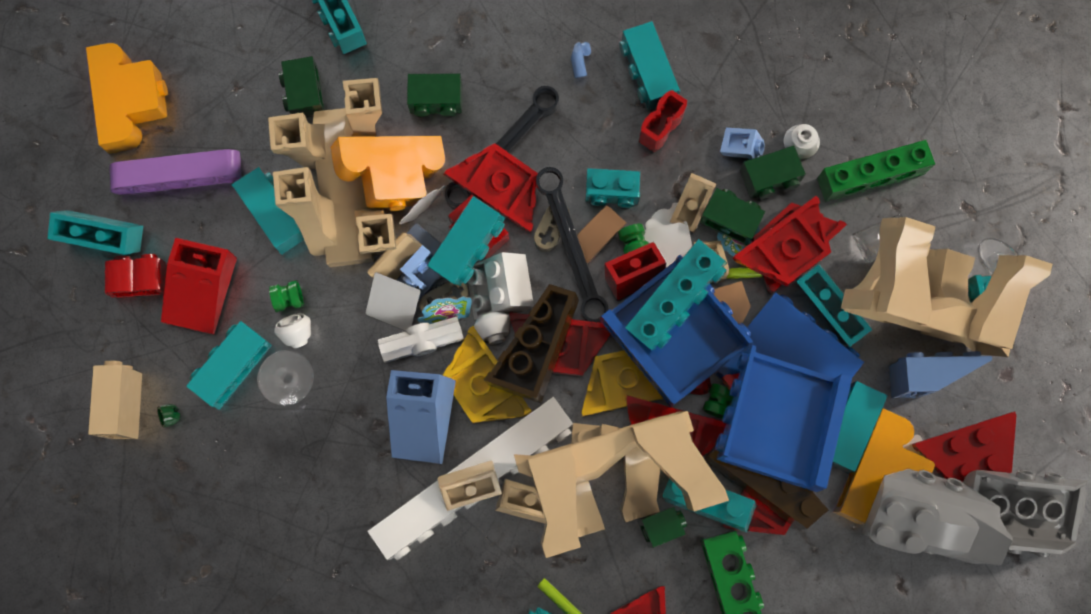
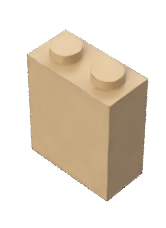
[88,361,142,439]

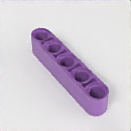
[109,149,242,195]

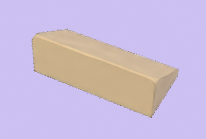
[367,232,422,280]
[438,461,502,511]
[495,479,546,524]

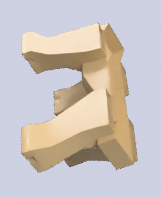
[268,78,396,267]
[841,217,1053,357]
[514,411,729,558]

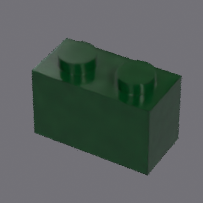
[279,56,324,118]
[407,73,463,117]
[739,146,806,199]
[700,188,766,246]
[637,507,687,548]

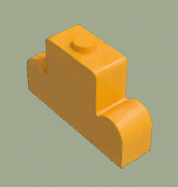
[86,43,168,154]
[330,136,445,211]
[833,408,935,524]

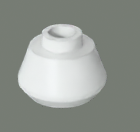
[784,124,820,159]
[474,311,510,345]
[274,314,311,348]

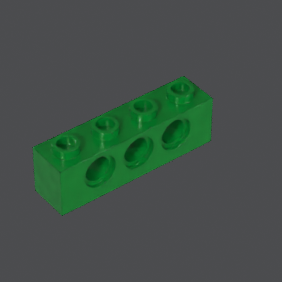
[817,140,935,202]
[700,531,764,614]

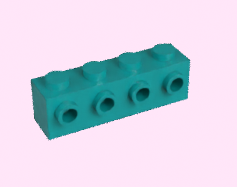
[312,0,367,54]
[625,239,727,350]

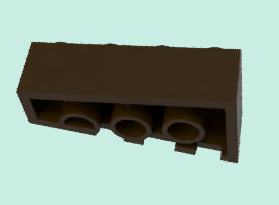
[484,284,579,404]
[704,450,829,530]

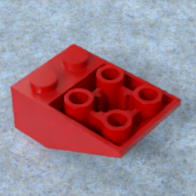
[161,238,237,335]

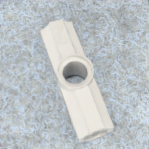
[378,316,464,363]

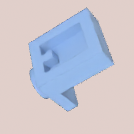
[720,127,765,160]
[400,245,433,290]

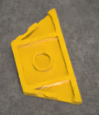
[443,326,532,424]
[581,350,663,417]

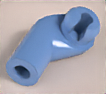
[571,42,591,78]

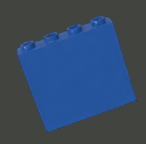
[600,255,753,408]
[714,293,864,382]
[715,345,852,492]

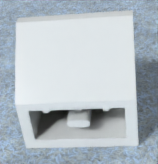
[468,252,534,320]

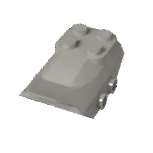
[862,469,1013,566]
[963,470,1088,557]

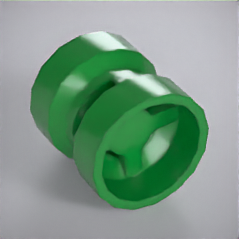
[618,223,649,254]
[269,280,304,313]
[702,383,733,419]

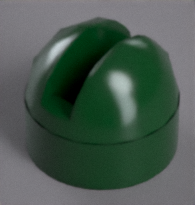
[157,404,181,428]

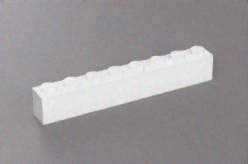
[368,397,573,561]

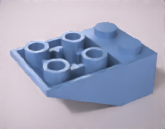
[889,351,992,399]
[386,370,456,464]

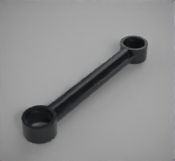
[445,86,559,210]
[536,167,609,322]

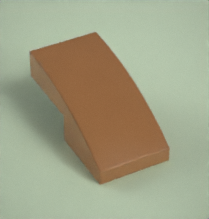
[577,205,627,263]

